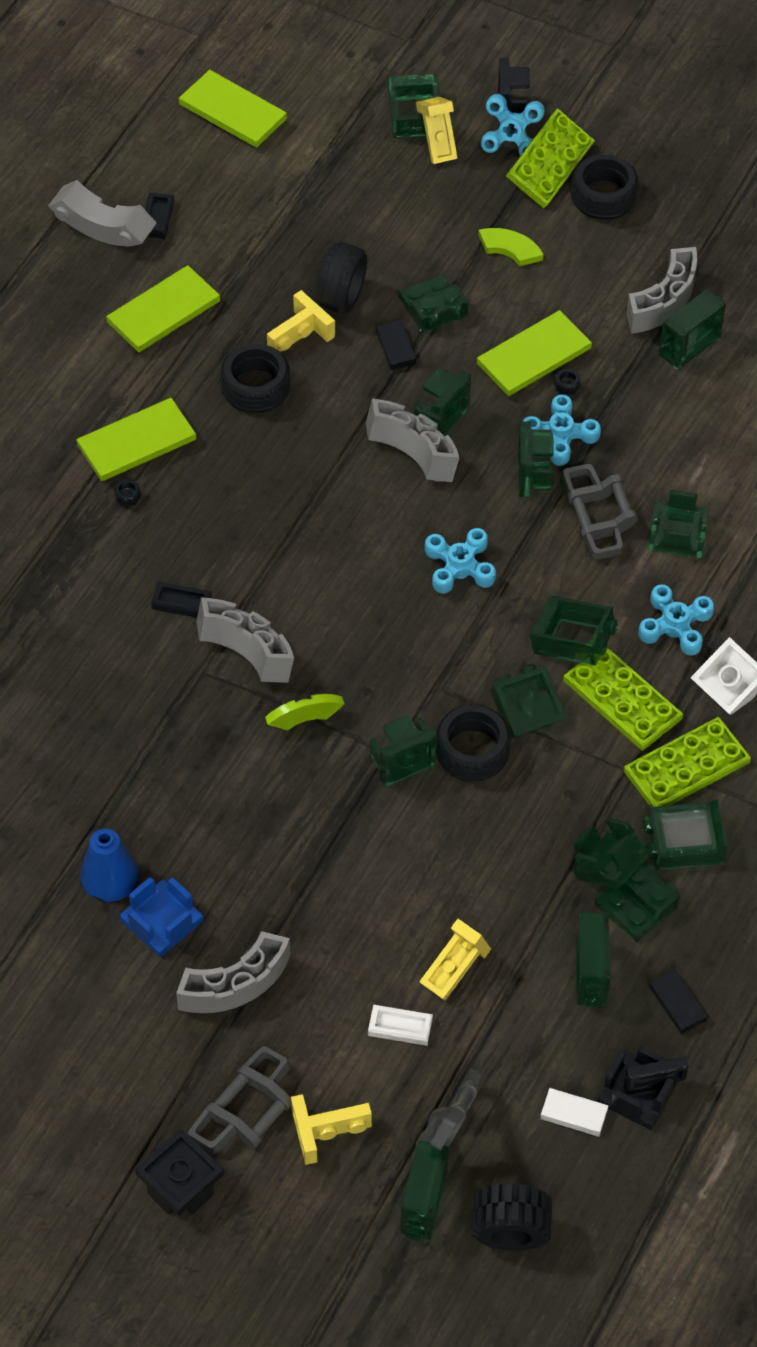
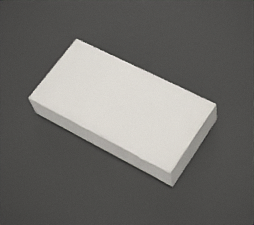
[368,1005,433,1046]
[540,1088,608,1137]

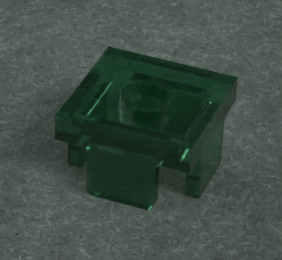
[414,370,471,436]
[518,421,554,497]
[648,490,709,558]
[370,715,437,787]
[573,818,654,890]

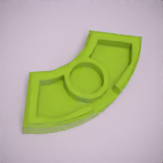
[478,228,544,267]
[265,694,345,730]

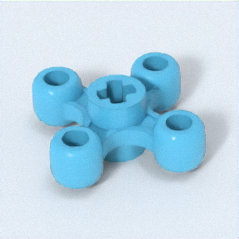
[481,94,545,156]
[521,395,601,466]
[425,528,496,594]
[638,584,714,656]

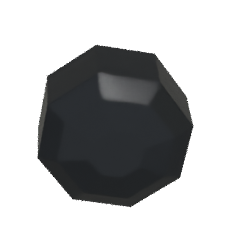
[554,368,581,395]
[114,479,141,507]

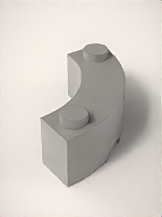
[48,180,157,247]
[627,247,697,334]
[366,399,459,482]
[196,597,294,683]
[176,931,291,1013]

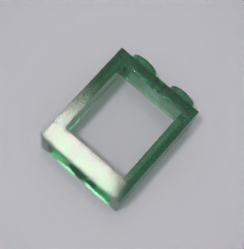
[388,74,440,138]
[659,289,726,370]
[530,595,618,666]

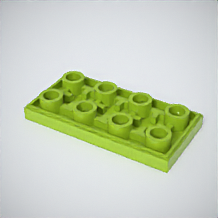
[179,69,287,148]
[506,108,595,209]
[106,265,220,353]
[477,310,592,397]
[76,398,196,482]
[563,644,683,751]
[624,716,751,813]

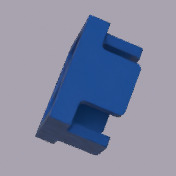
[120,877,204,958]

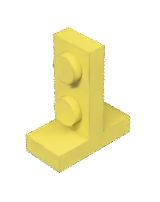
[416,97,458,164]
[267,290,335,352]
[420,919,491,1001]
[291,1094,372,1165]

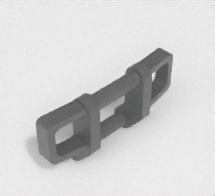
[563,464,638,559]
[188,1046,291,1154]
[416,1068,481,1153]

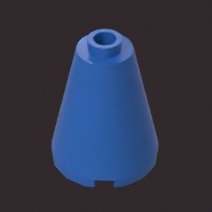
[80,828,139,902]

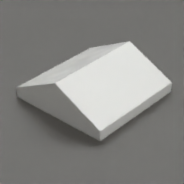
[691,637,757,715]

